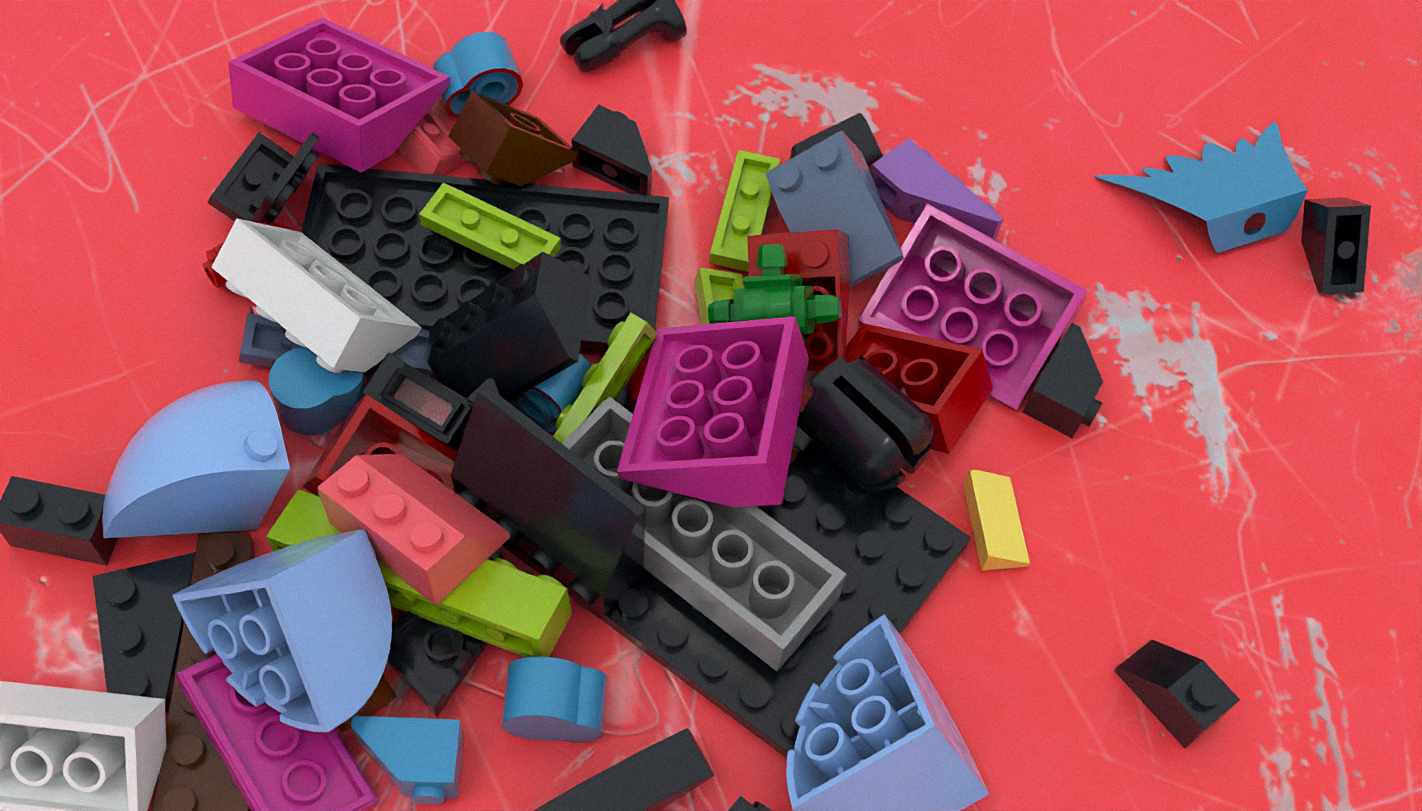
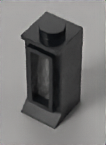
[362,352,471,453]

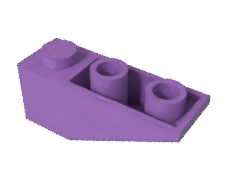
[870,138,1003,240]

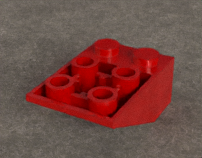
[747,229,850,371]

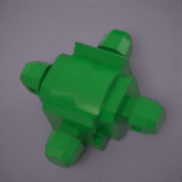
[708,244,842,344]

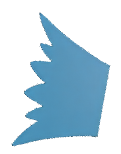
[1095,122,1308,253]

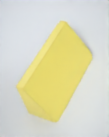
[963,470,1030,571]

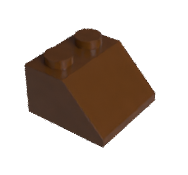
[448,90,579,186]

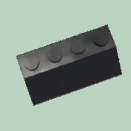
[428,251,591,409]

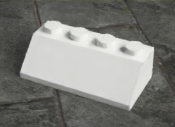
[212,218,422,374]
[0,681,166,811]

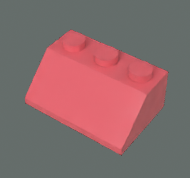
[317,454,510,606]

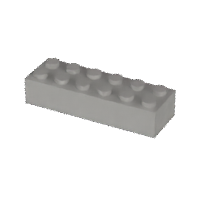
[562,396,847,672]

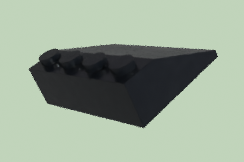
[451,385,646,615]

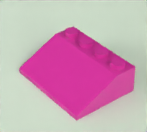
[228,17,450,173]
[858,203,1087,411]
[617,316,809,507]

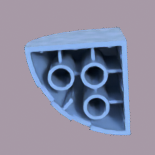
[102,380,290,538]
[172,529,392,732]
[786,614,989,811]

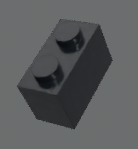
[0,476,118,566]

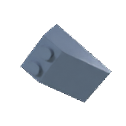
[765,130,905,287]

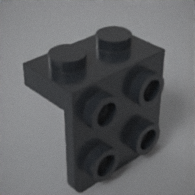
[207,132,320,224]

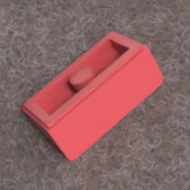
[397,109,469,176]

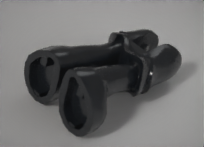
[560,0,687,72]

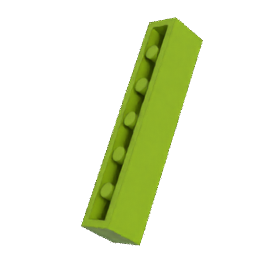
[266,489,572,657]

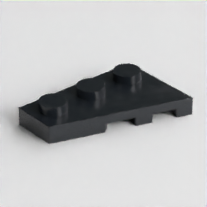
[387,550,507,717]
[93,552,196,713]

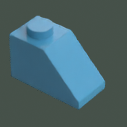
[351,716,464,805]

